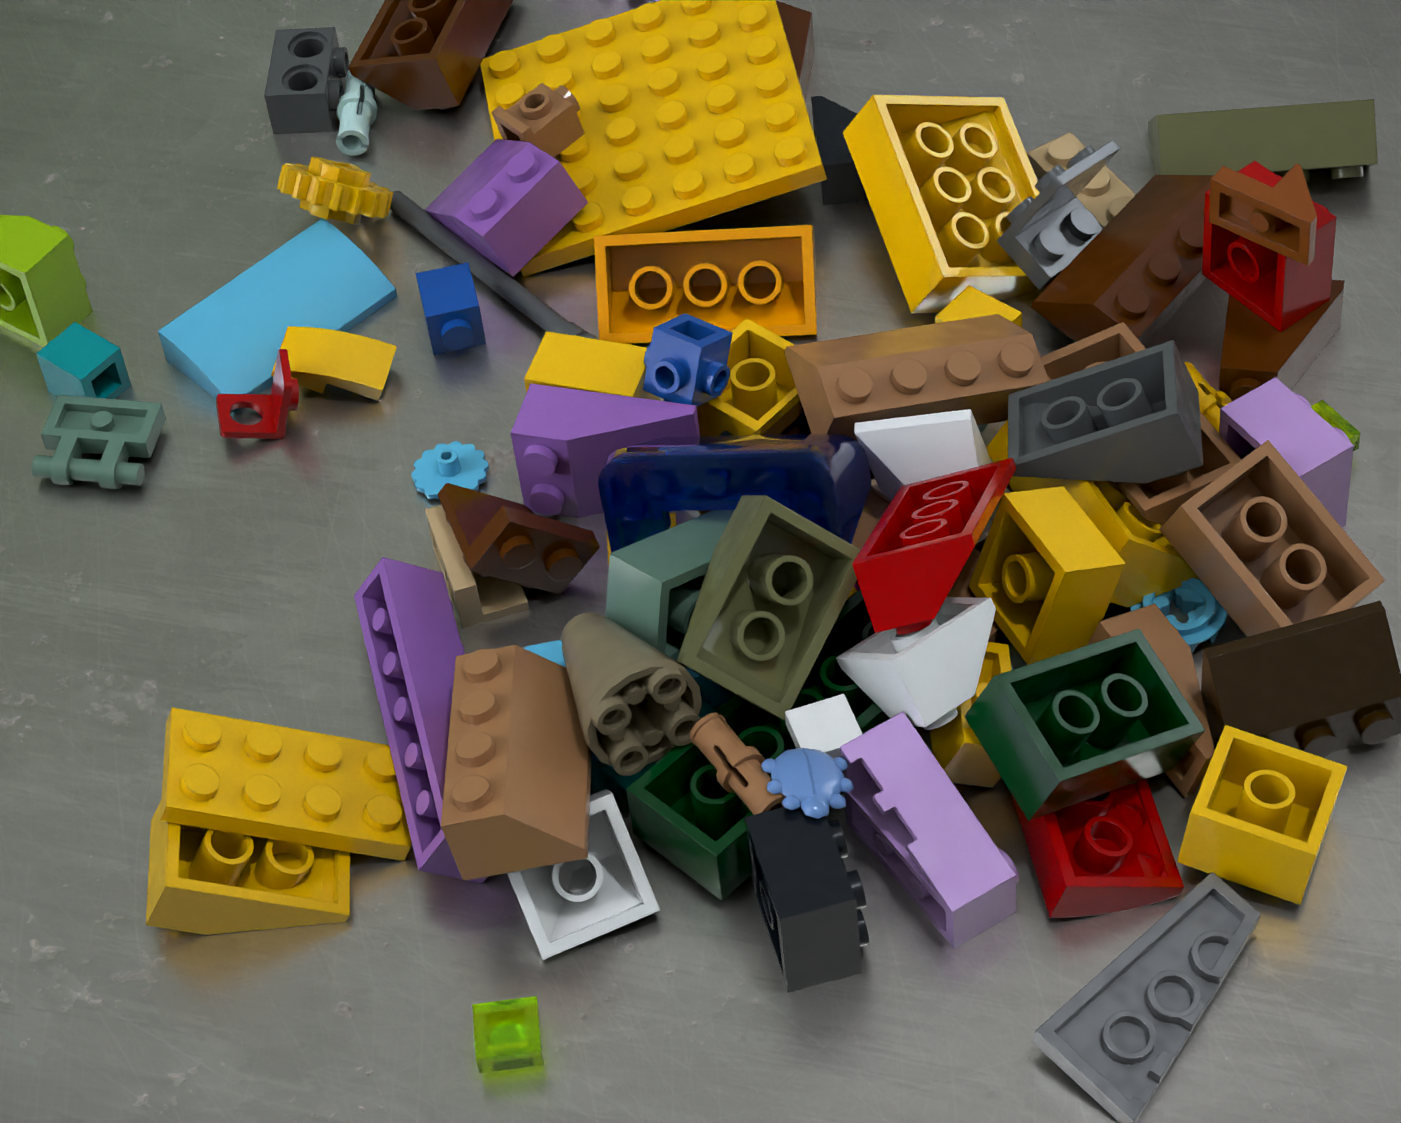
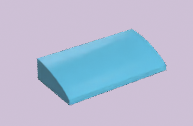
[158,218,397,412]

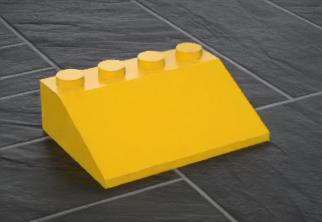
[843,94,1050,313]

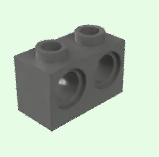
[264,27,349,134]

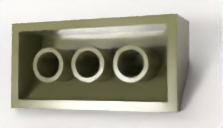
[1148,99,1378,181]

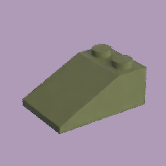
[676,495,860,720]

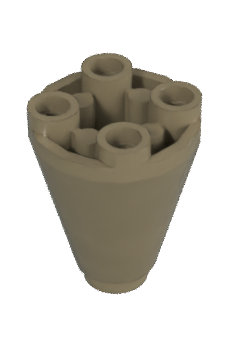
[561,612,702,776]

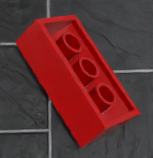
[852,458,1017,634]

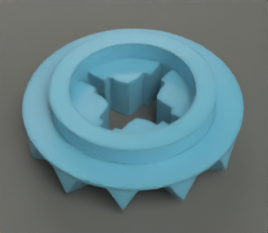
[1130,578,1227,653]

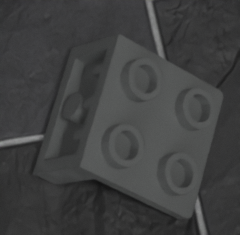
[997,140,1120,290]

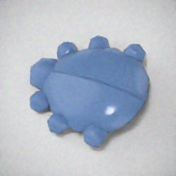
[761,748,854,819]

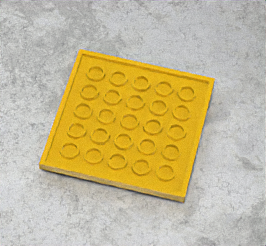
[480,0,827,277]

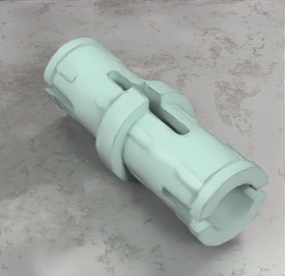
[336,70,378,156]

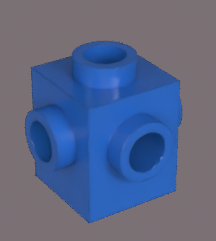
[643,313,733,407]

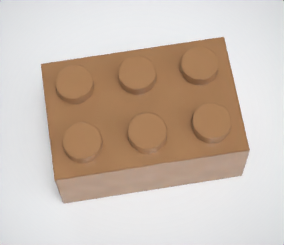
[1159,440,1386,637]

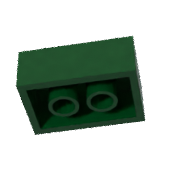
[964,629,1205,821]

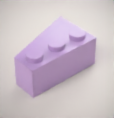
[840,712,1019,949]

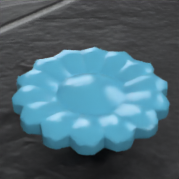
[411,441,489,499]

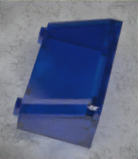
[598,434,872,553]

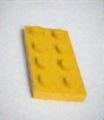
[160,707,411,861]

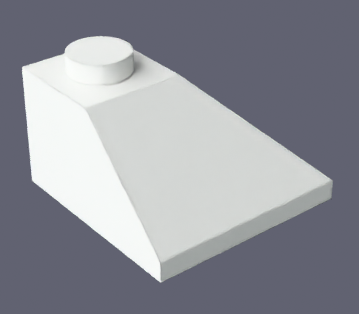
[854,409,995,532]
[836,597,996,730]
[507,789,660,960]

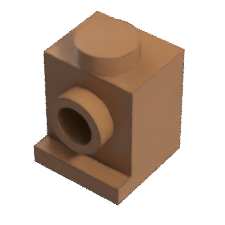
[492,83,585,158]

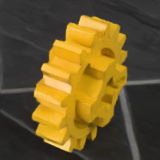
[277,156,394,224]

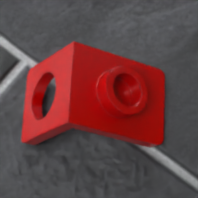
[216,349,299,439]

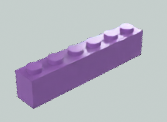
[354,557,488,883]

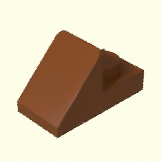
[1209,163,1317,266]

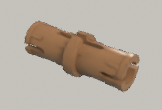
[689,713,786,815]

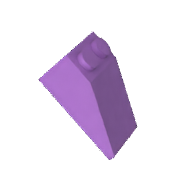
[424,139,588,276]
[511,383,702,518]

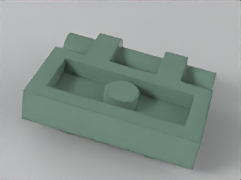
[32,395,166,490]

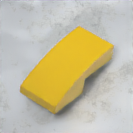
[271,326,397,401]

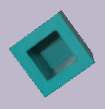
[36,322,132,399]

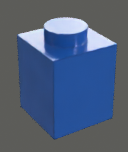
[415,262,486,355]

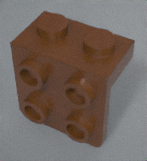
[438,483,600,595]

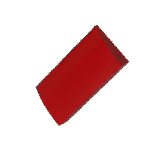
[1011,779,1184,918]

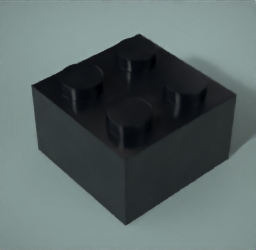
[745,806,869,993]

